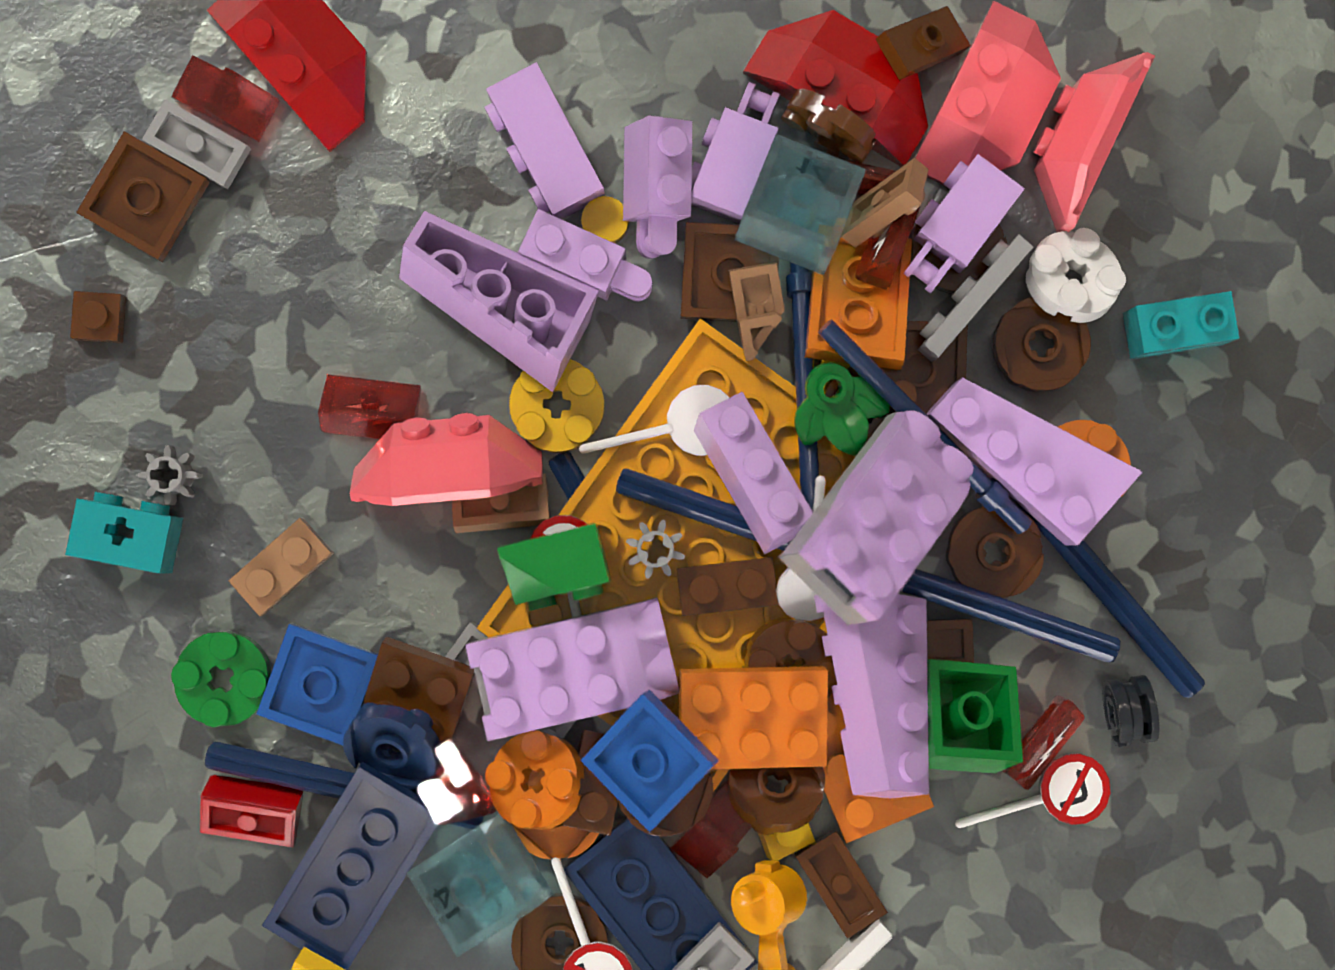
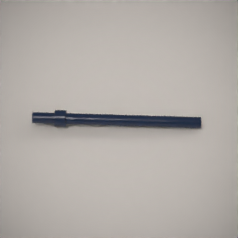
[786,238,819,512]
[818,319,1032,534]

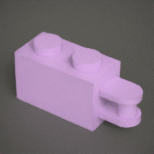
[691,82,780,225]
[623,116,692,259]
[904,154,1025,293]
[518,209,652,301]

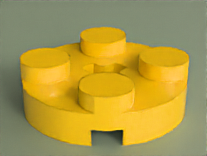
[509,359,605,453]

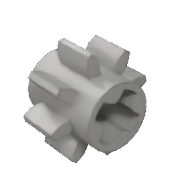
[138,445,203,505]
[626,520,685,579]

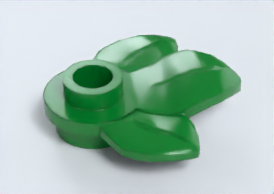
[794,363,890,455]

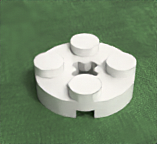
[1026,228,1126,323]

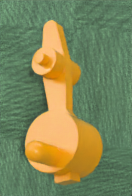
[731,860,807,970]

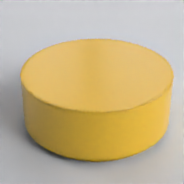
[581,196,629,243]

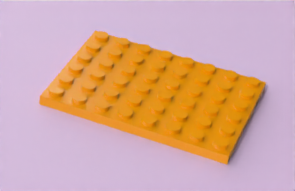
[476,318,855,792]

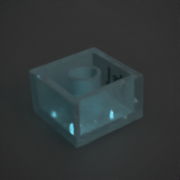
[735,134,866,275]
[406,814,554,957]

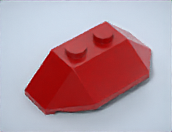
[207,0,367,152]
[743,10,929,167]

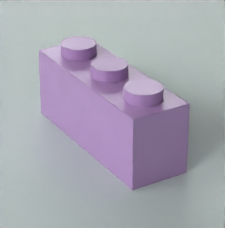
[484,62,605,219]
[694,392,813,554]

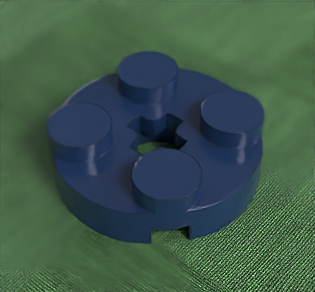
[343,703,442,790]

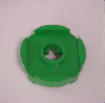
[171,631,271,727]

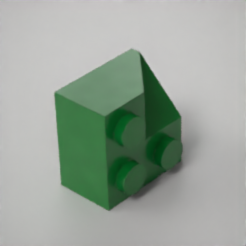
[497,523,612,611]
[927,659,1023,773]

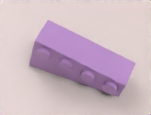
[399,211,599,392]
[926,378,1142,546]
[814,594,929,799]

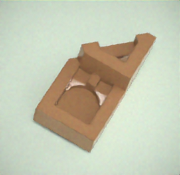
[728,261,785,361]

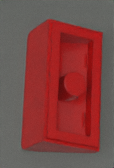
[200,775,303,848]

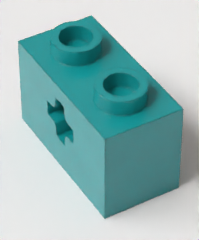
[1122,291,1239,359]
[65,492,183,574]

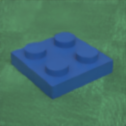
[256,623,378,745]
[581,689,719,832]

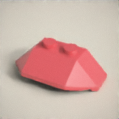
[915,1,1061,186]
[1033,52,1155,232]
[350,413,543,506]

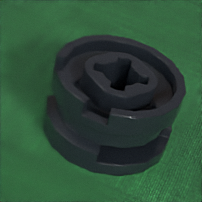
[1102,675,1160,747]

